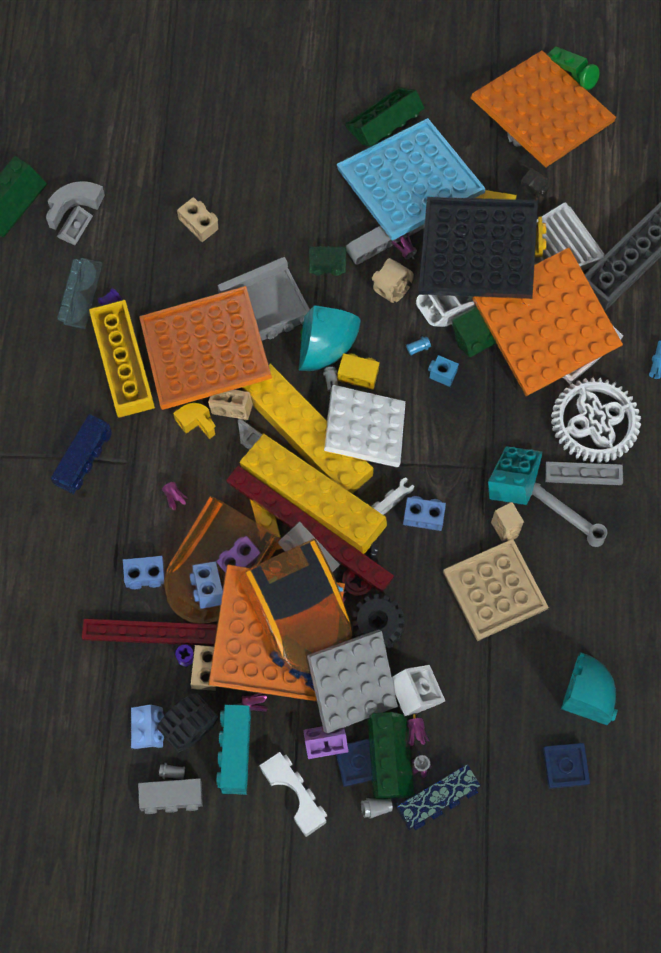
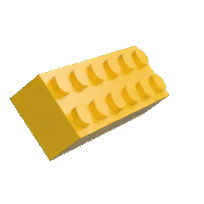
[89,300,155,418]

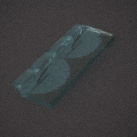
[57,258,103,329]

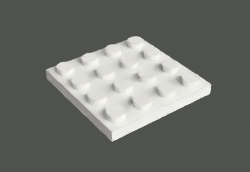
[324,385,405,467]

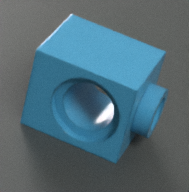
[428,355,459,387]

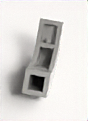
[46,181,105,230]

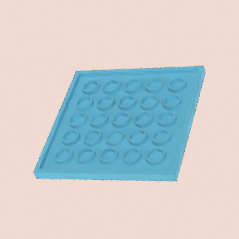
[337,118,485,241]

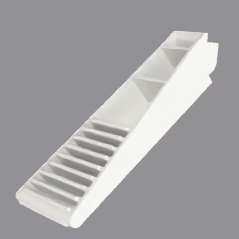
[416,202,604,327]

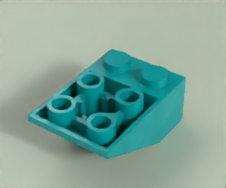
[488,446,542,505]

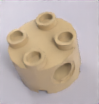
[372,258,414,303]

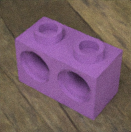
[216,536,265,573]
[303,726,348,759]

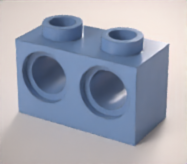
[403,496,446,531]
[123,556,166,589]
[190,561,223,609]

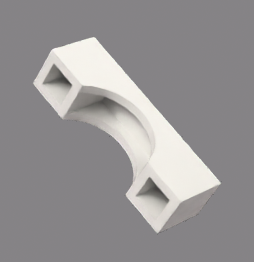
[260,752,327,837]

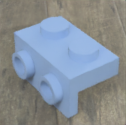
[131,705,164,749]

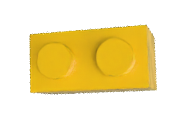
[337,353,380,390]

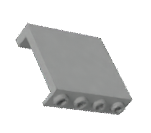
[218,257,310,341]

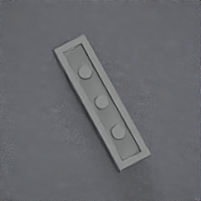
[545,462,623,485]

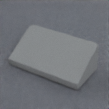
[57,205,93,245]

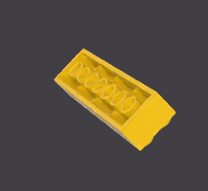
[242,364,374,494]
[240,433,387,554]

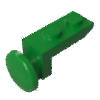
[547,47,600,90]

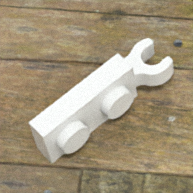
[371,478,414,515]

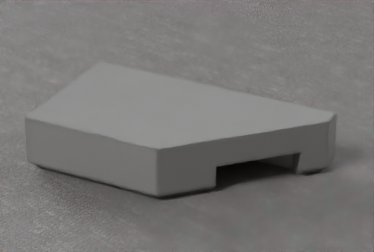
[238,419,262,450]

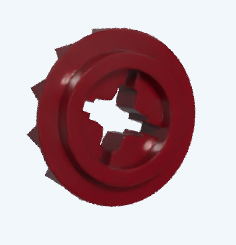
[342,569,372,596]

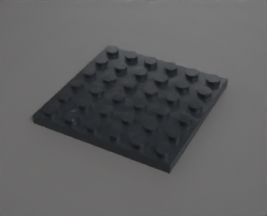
[418,197,538,299]

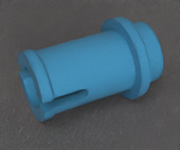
[406,336,431,356]

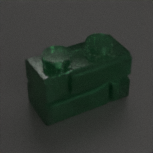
[309,247,346,276]

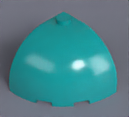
[299,305,361,371]
[561,652,618,725]

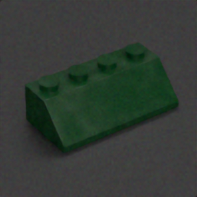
[345,87,425,147]
[0,156,47,238]
[451,305,496,357]
[367,712,415,799]

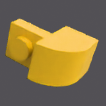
[173,403,216,439]

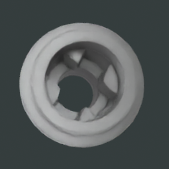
[361,798,393,819]

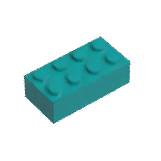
[217,705,251,795]

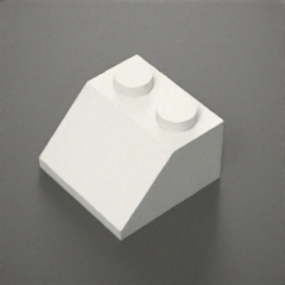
[392,665,445,716]

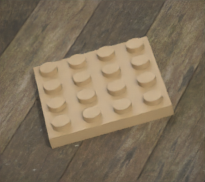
[443,539,549,641]

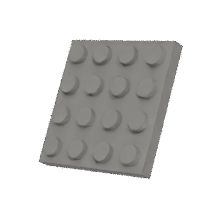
[307,630,398,734]

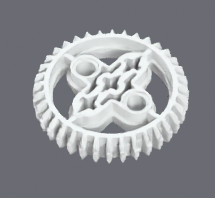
[551,378,641,463]

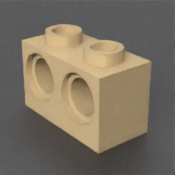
[177,197,218,242]
[208,390,253,420]
[491,502,524,542]
[191,645,216,691]

